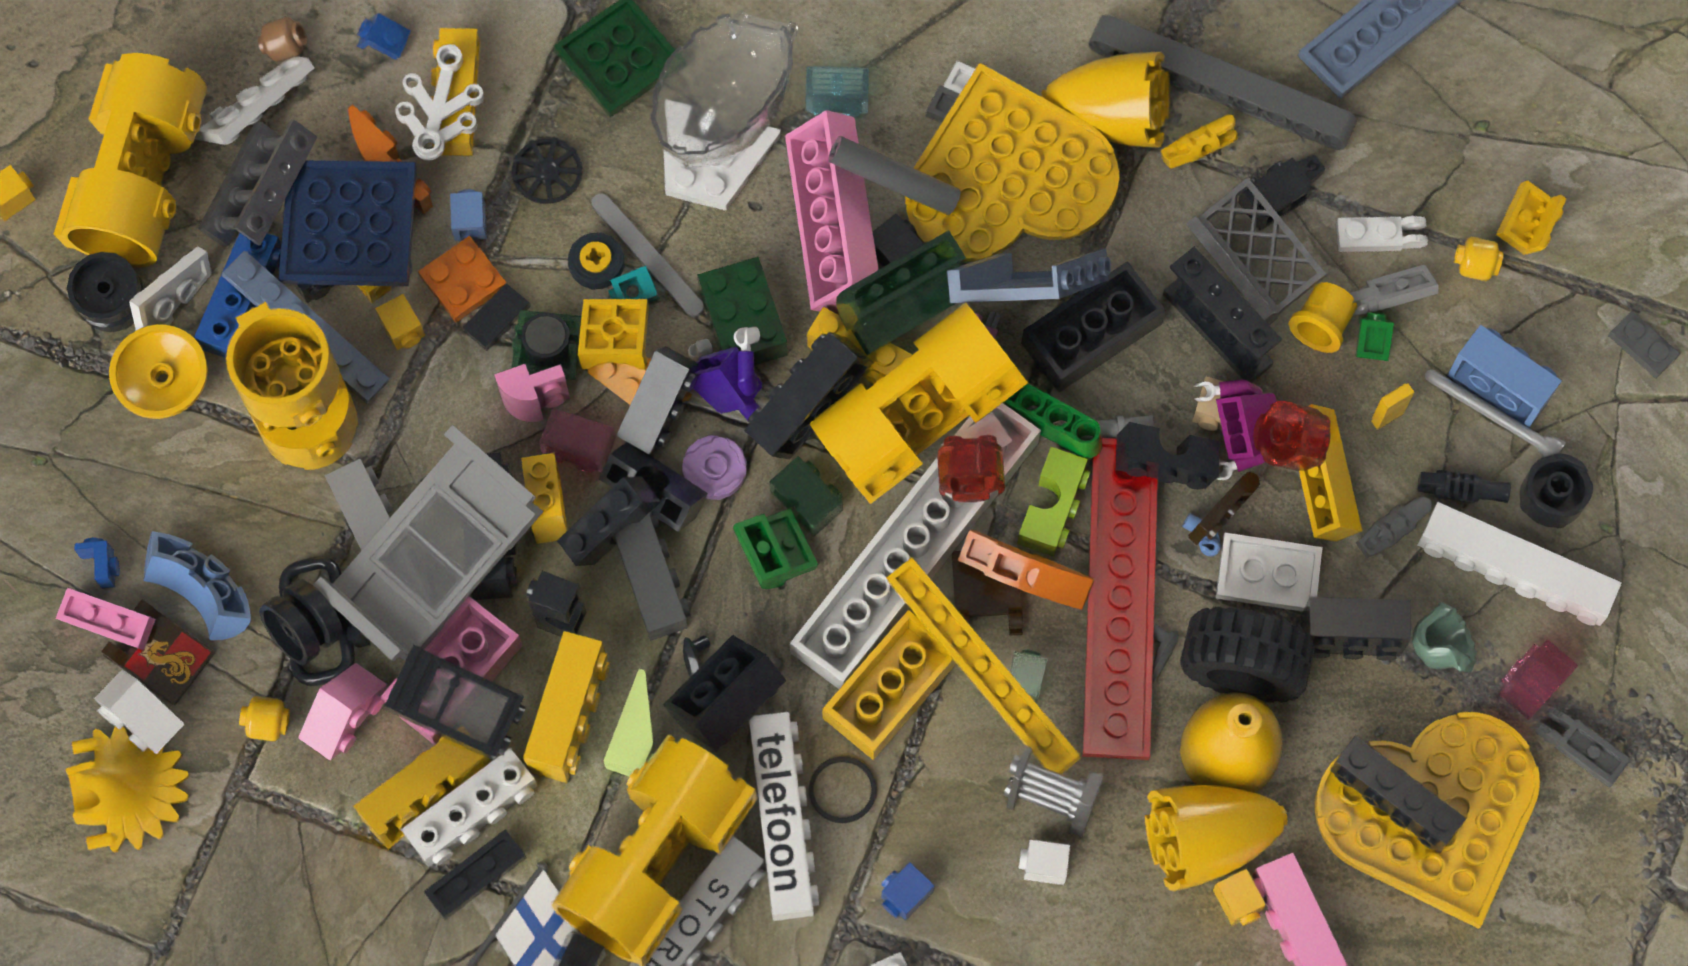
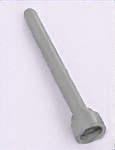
[1425,370,1566,458]

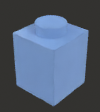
[450,189,487,241]

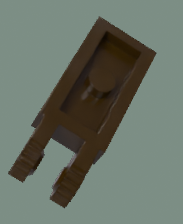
[1188,471,1261,545]

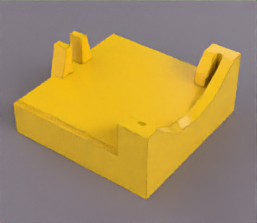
[578,299,649,369]

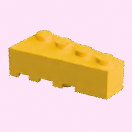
[353,725,491,850]

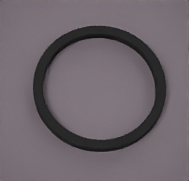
[809,756,876,823]

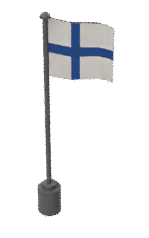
[466,862,606,966]

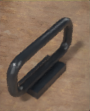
[279,556,371,686]

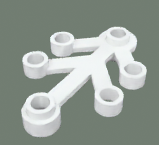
[395,44,484,160]

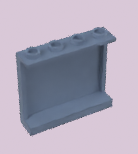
[947,248,1111,303]

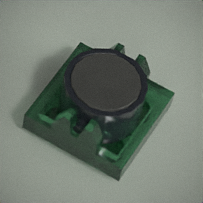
[511,310,582,380]

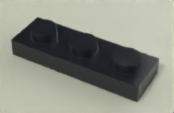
[424,829,527,920]

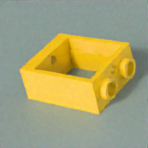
[521,453,568,544]

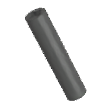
[828,136,961,215]

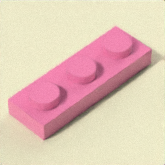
[55,588,156,650]

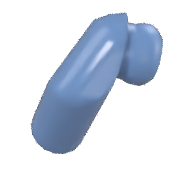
[1182,513,1221,556]

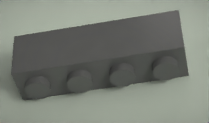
[614,509,691,641]

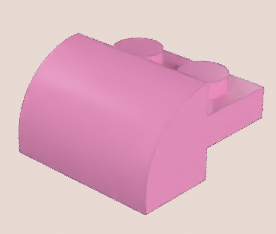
[494,364,570,422]

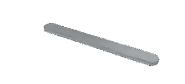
[592,194,704,317]

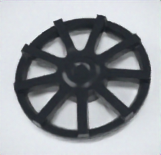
[512,137,583,204]

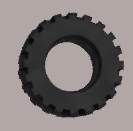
[1180,607,1315,703]

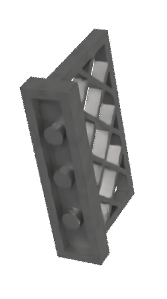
[1186,177,1327,325]

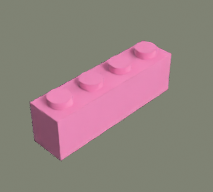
[1252,853,1347,966]

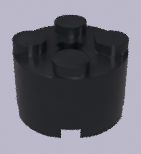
[1519,453,1593,528]

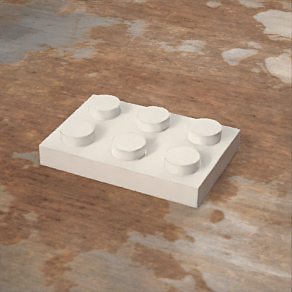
[1216,533,1323,611]

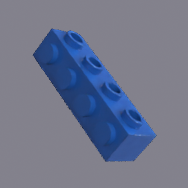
[194,233,281,358]

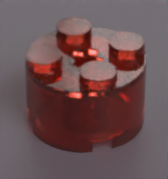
[1253,401,1331,471]
[937,435,1005,502]

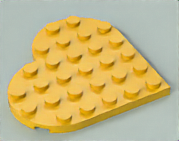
[905,63,1119,262]
[1315,712,1540,929]

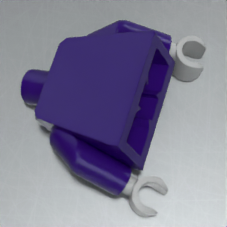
[688,326,762,420]

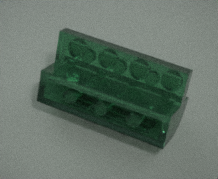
[836,230,966,356]

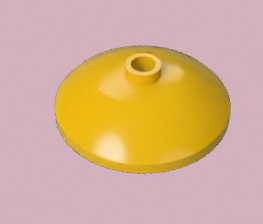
[109,324,208,419]

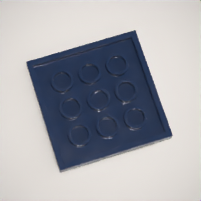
[279,160,417,286]

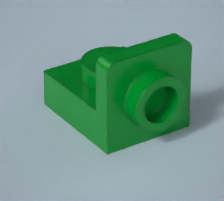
[1355,312,1394,361]

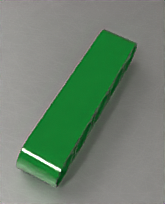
[1003,383,1102,458]

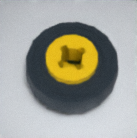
[568,233,625,289]

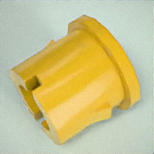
[1288,282,1358,353]

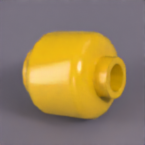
[1454,237,1503,281]
[239,696,290,742]

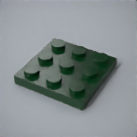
[553,0,685,118]

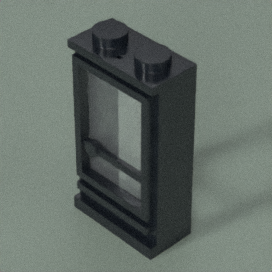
[383,644,526,760]

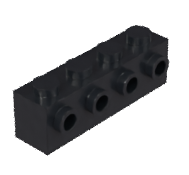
[1330,735,1466,853]

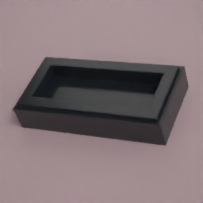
[462,283,531,351]

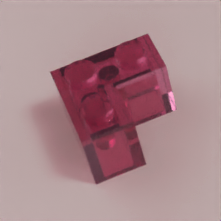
[1499,639,1578,720]

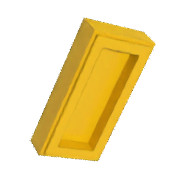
[1371,383,1415,430]

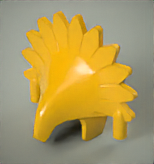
[66,726,189,853]

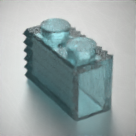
[805,66,869,117]

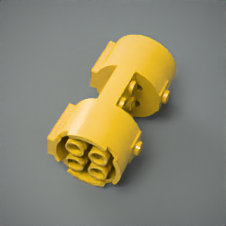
[53,53,207,267]
[226,302,358,470]
[810,302,1028,504]
[551,735,757,966]

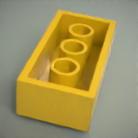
[822,610,956,760]
[523,631,610,783]

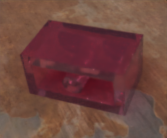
[539,408,616,473]

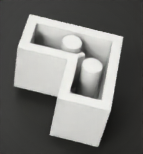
[94,670,185,754]

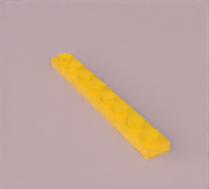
[886,558,1081,774]

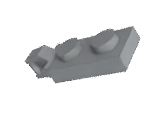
[1350,264,1439,316]

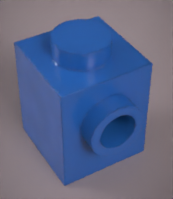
[881,862,935,921]

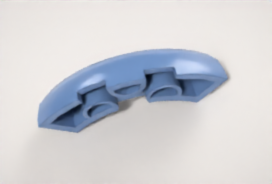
[144,531,251,640]

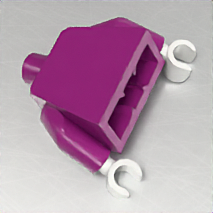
[1193,379,1287,481]

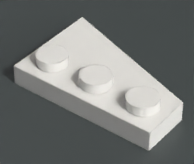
[129,246,211,330]

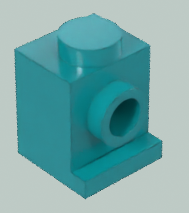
[608,266,660,303]

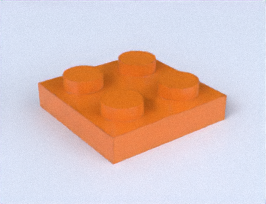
[418,236,507,323]

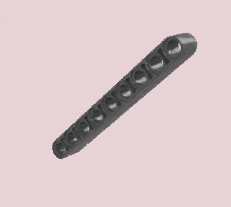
[1088,15,1357,150]

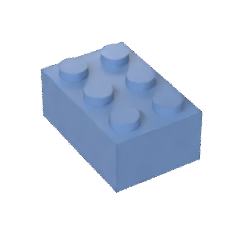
[1447,325,1562,428]

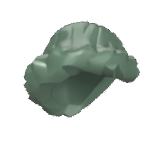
[1412,602,1477,672]

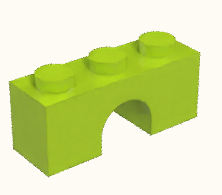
[1017,447,1091,557]

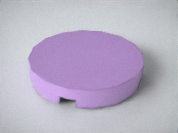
[682,435,747,500]

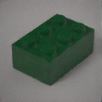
[697,256,788,366]

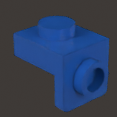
[357,13,411,60]
[74,537,120,589]

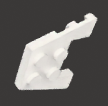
[662,100,781,211]

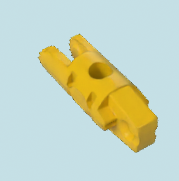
[1161,114,1238,169]

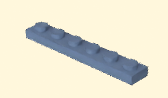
[222,250,389,404]

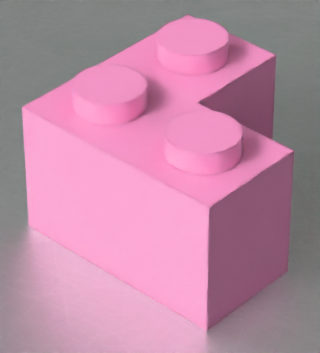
[299,663,387,760]

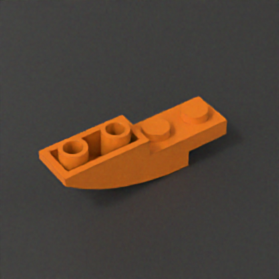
[348,104,433,214]
[958,529,1095,610]

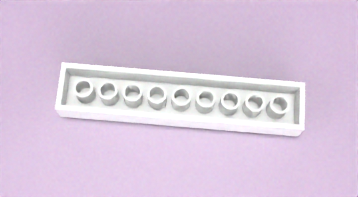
[790,403,1041,689]

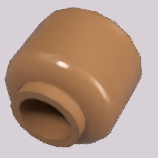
[258,17,307,62]

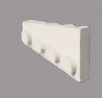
[195,56,314,145]

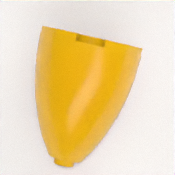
[1041,52,1170,147]
[1180,693,1282,793]
[1145,785,1288,891]

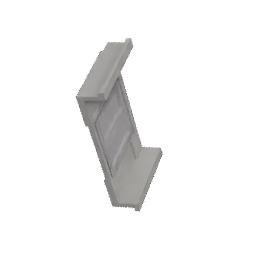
[313,425,543,661]

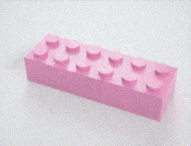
[785,110,882,315]

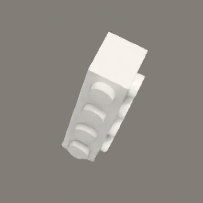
[401,748,537,867]

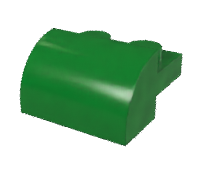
[733,508,818,589]

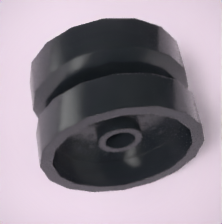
[67,252,146,332]
[259,579,343,665]

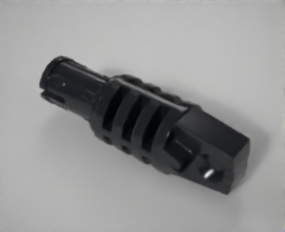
[1417,470,1511,503]

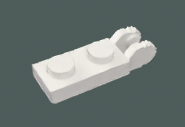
[1336,216,1428,252]

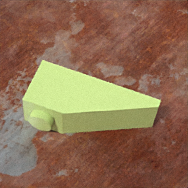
[603,669,655,777]

